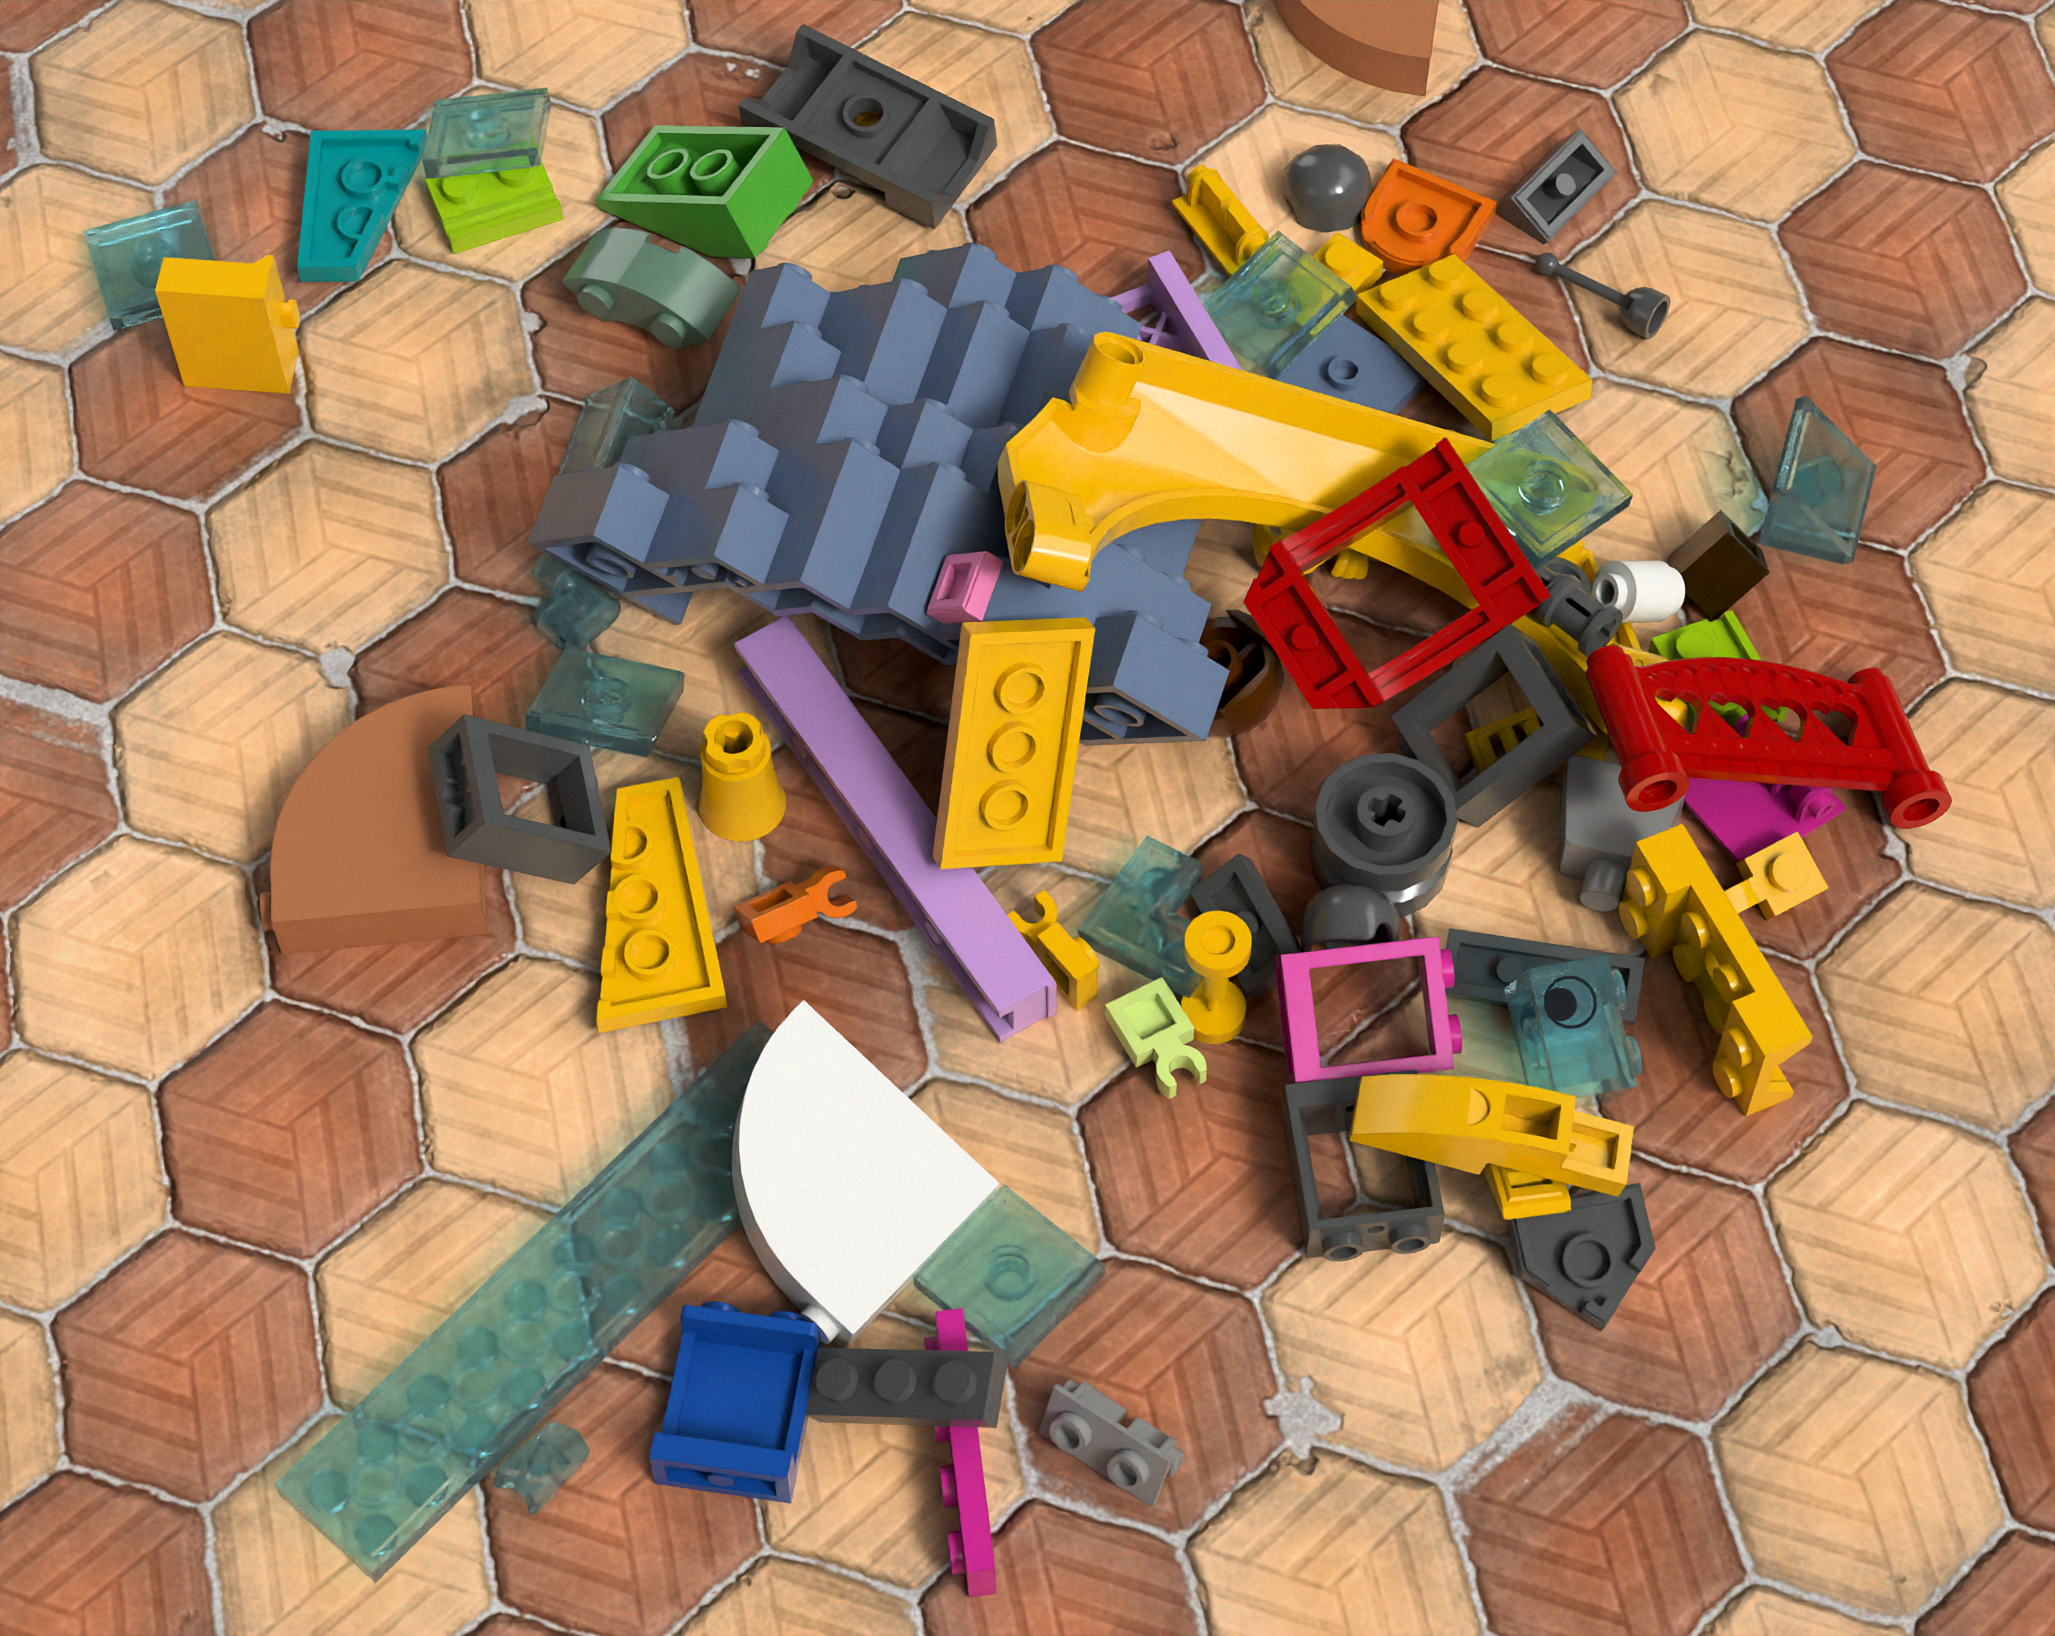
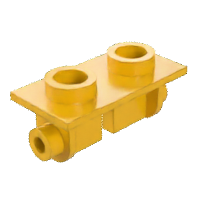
[1172,165,1284,283]

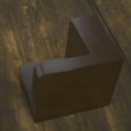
[1667,510,1770,619]

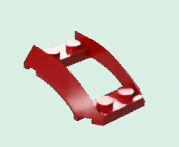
[1243,437,1552,709]

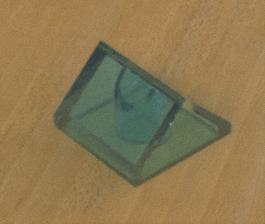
[1758,395,1876,565]

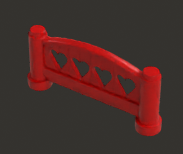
[1586,645,1952,829]

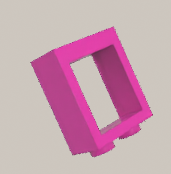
[1273,937,1462,1084]

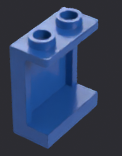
[649,1302,821,1504]

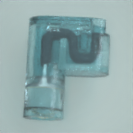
[531,553,621,656]

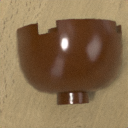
[1199,610,1284,738]

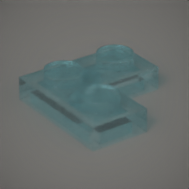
[1077,836,1203,998]

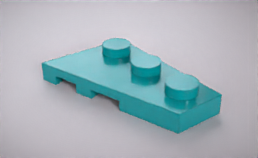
[297,129,429,282]

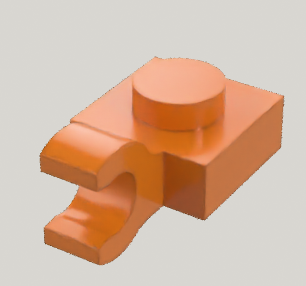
[734,865,858,944]

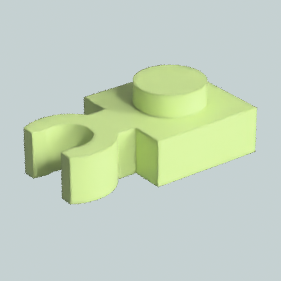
[1105,977,1207,1099]

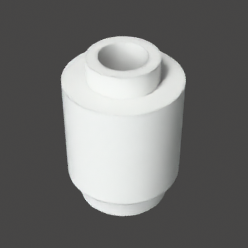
[1592,560,1685,623]

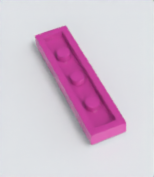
[924,1308,996,1597]

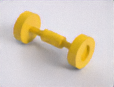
[1181,911,1252,1044]

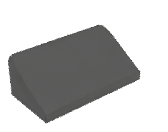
[1496,129,1617,244]

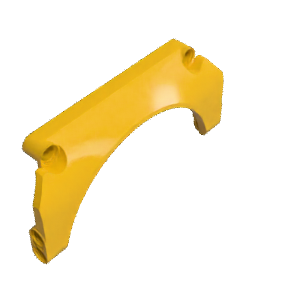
[997,332,1688,734]

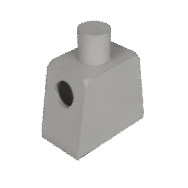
[1559,755,1686,912]

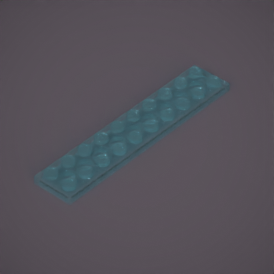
[275,1020,774,1583]

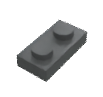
[1190,853,1304,999]

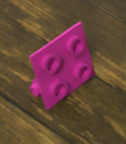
[1684,714,1846,863]

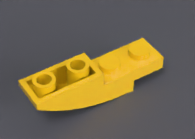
[1349,1074,1634,1197]

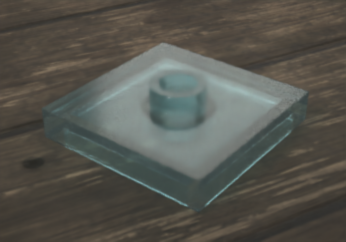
[422,87,551,179]
[83,200,216,331]
[1202,230,1358,380]
[1467,409,1633,570]
[526,648,685,758]
[913,1183,1105,1369]

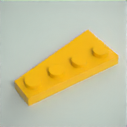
[596,777,727,1033]

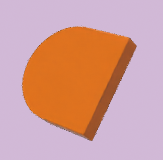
[1360,158,1497,276]

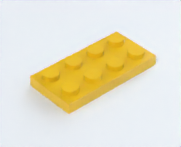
[1356,254,1592,442]
[932,617,1095,869]

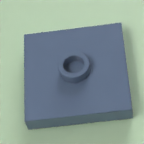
[1267,310,1428,415]

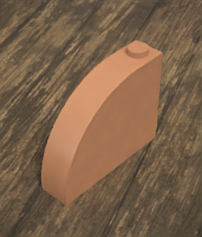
[1273,0,1439,96]
[260,684,488,954]

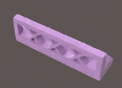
[1111,250,1242,370]

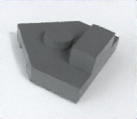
[1507,1183,1656,1331]

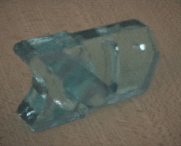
[493,1422,590,1515]

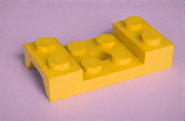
[1619,823,1813,1117]

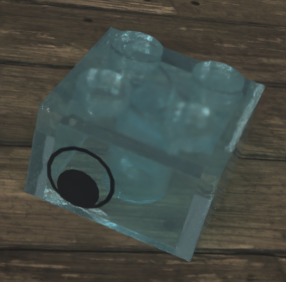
[1505,954,1642,1109]

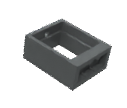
[1391,624,1598,828]
[428,714,611,884]
[1281,1070,1445,1262]

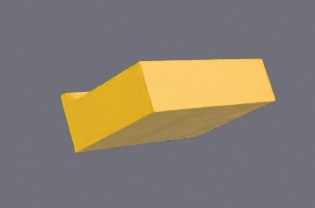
[155,255,300,394]

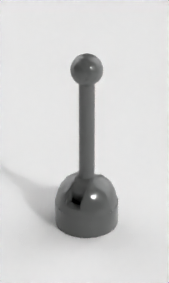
[1536,252,1671,339]

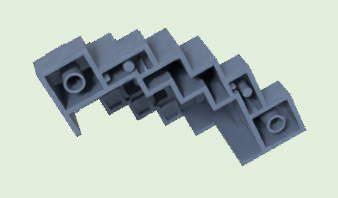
[528,242,1230,746]

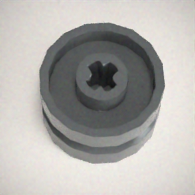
[1310,753,1457,918]

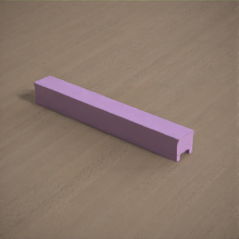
[734,615,1057,1043]

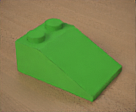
[595,125,814,259]

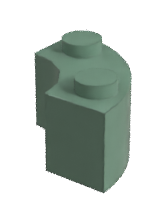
[562,228,742,351]

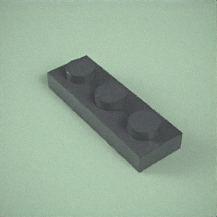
[1445,928,1645,1026]
[806,1348,1008,1428]

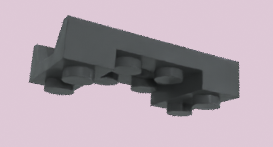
[738,24,997,229]

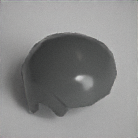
[1283,144,1372,232]
[1301,883,1401,951]

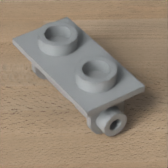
[1038,1380,1186,1507]

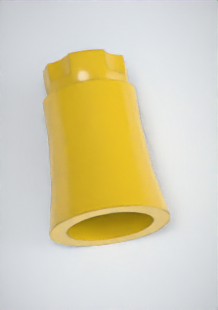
[698,711,786,842]

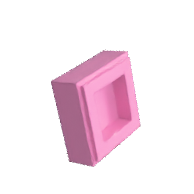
[927,551,1004,624]

